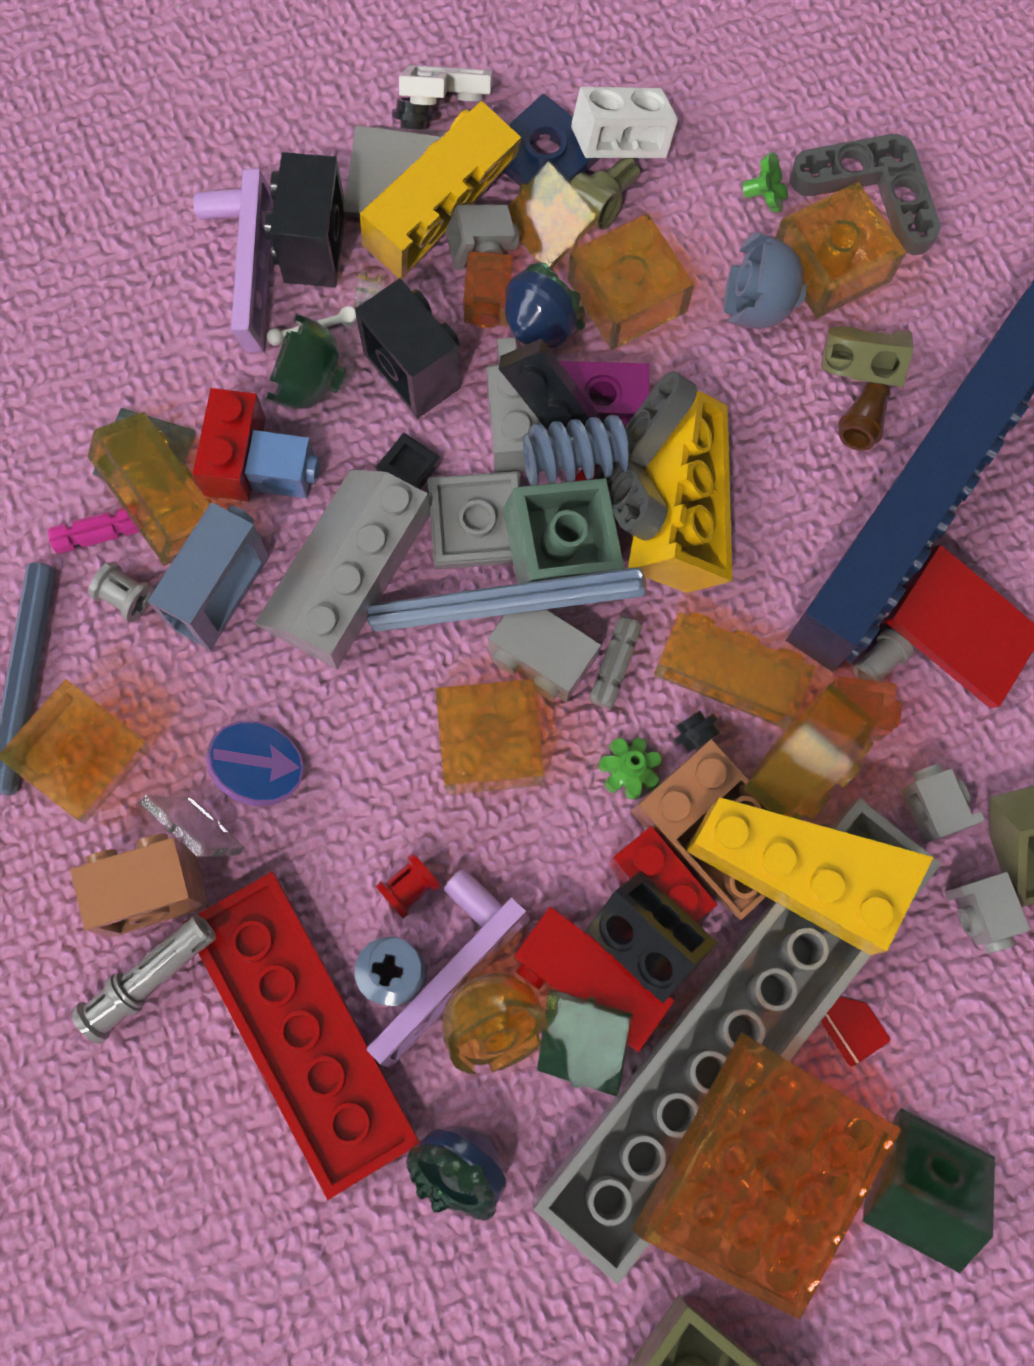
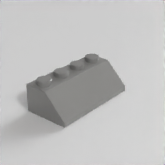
[255,469,430,669]

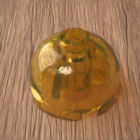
[441,973,549,1074]

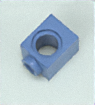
[245,430,320,499]

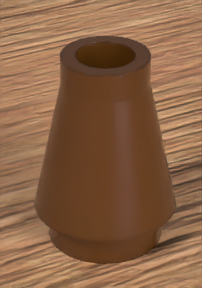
[838,382,891,451]

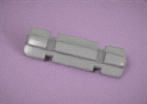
[589,617,642,709]

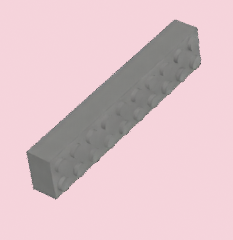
[532,798,942,1285]

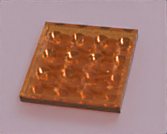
[632,1032,902,1320]

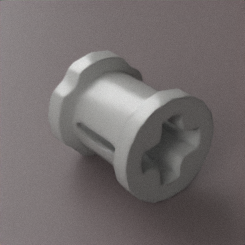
[88,562,154,622]

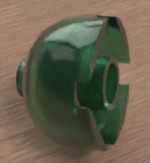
[264,312,346,410]

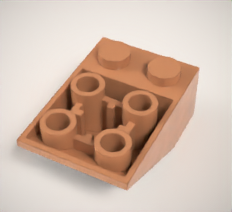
[630,739,779,920]

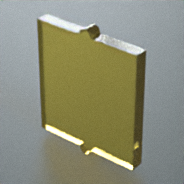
[508,161,599,272]

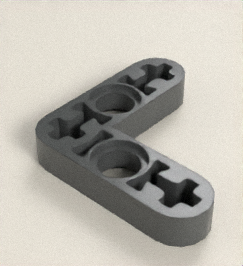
[789,134,940,255]
[595,371,697,540]

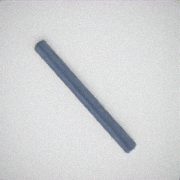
[367,567,646,632]

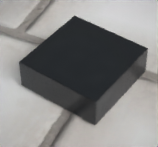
[376,432,441,490]

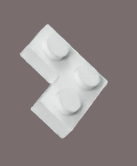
[399,65,493,105]

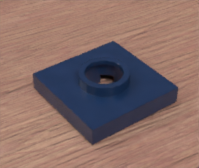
[503,94,600,208]

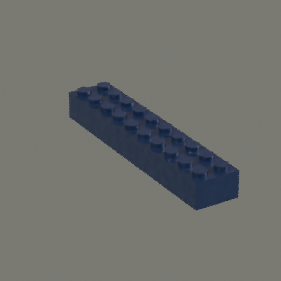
[785,280,1034,672]

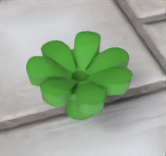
[743,152,788,212]
[598,738,662,800]

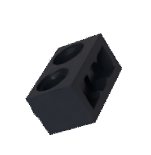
[586,871,718,1004]

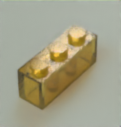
[87,412,212,566]
[653,612,816,729]

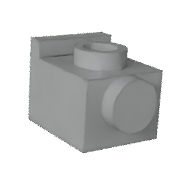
[445,205,519,270]
[901,763,985,844]
[945,872,1030,954]

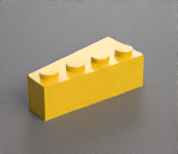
[360,101,521,280]
[628,391,733,593]
[686,797,934,955]

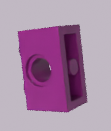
[559,361,649,428]

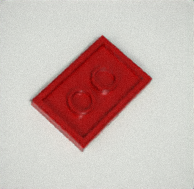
[884,544,1034,708]

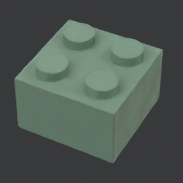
[503,478,624,584]

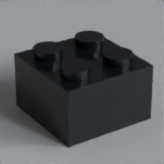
[264,152,346,287]
[355,278,461,419]

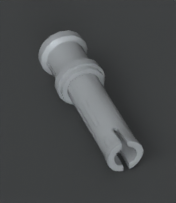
[71,914,216,1044]

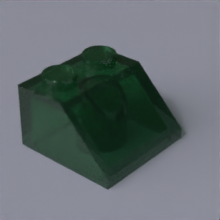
[862,1108,995,1273]

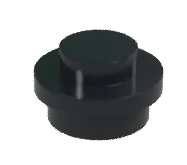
[392,97,435,129]
[673,710,720,753]

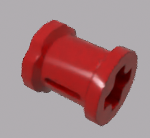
[375,852,441,919]

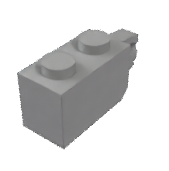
[486,337,539,473]

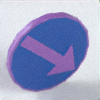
[206,721,304,806]

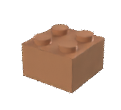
[70,834,210,937]

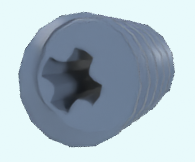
[523,415,629,486]
[355,936,426,1006]

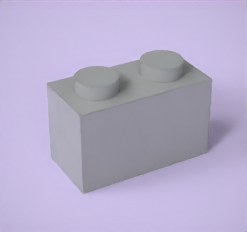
[488,609,601,703]

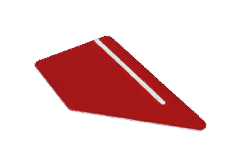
[820,996,890,1067]

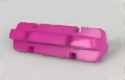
[48,505,143,554]

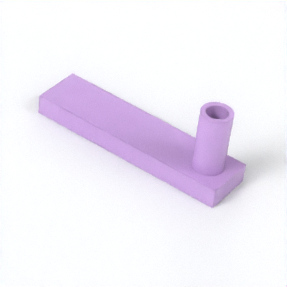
[193,168,274,353]
[366,869,531,1069]

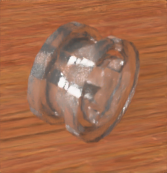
[354,271,385,308]

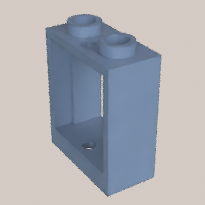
[147,502,269,651]

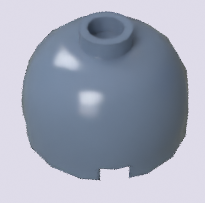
[723,232,807,329]

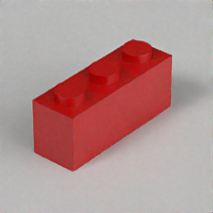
[513,906,675,1054]

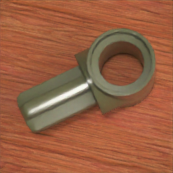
[563,158,641,230]

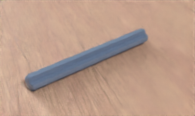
[0,562,55,796]

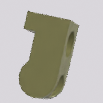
[820,326,914,387]

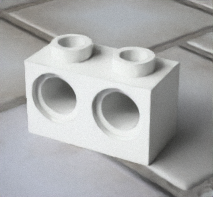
[571,87,678,158]

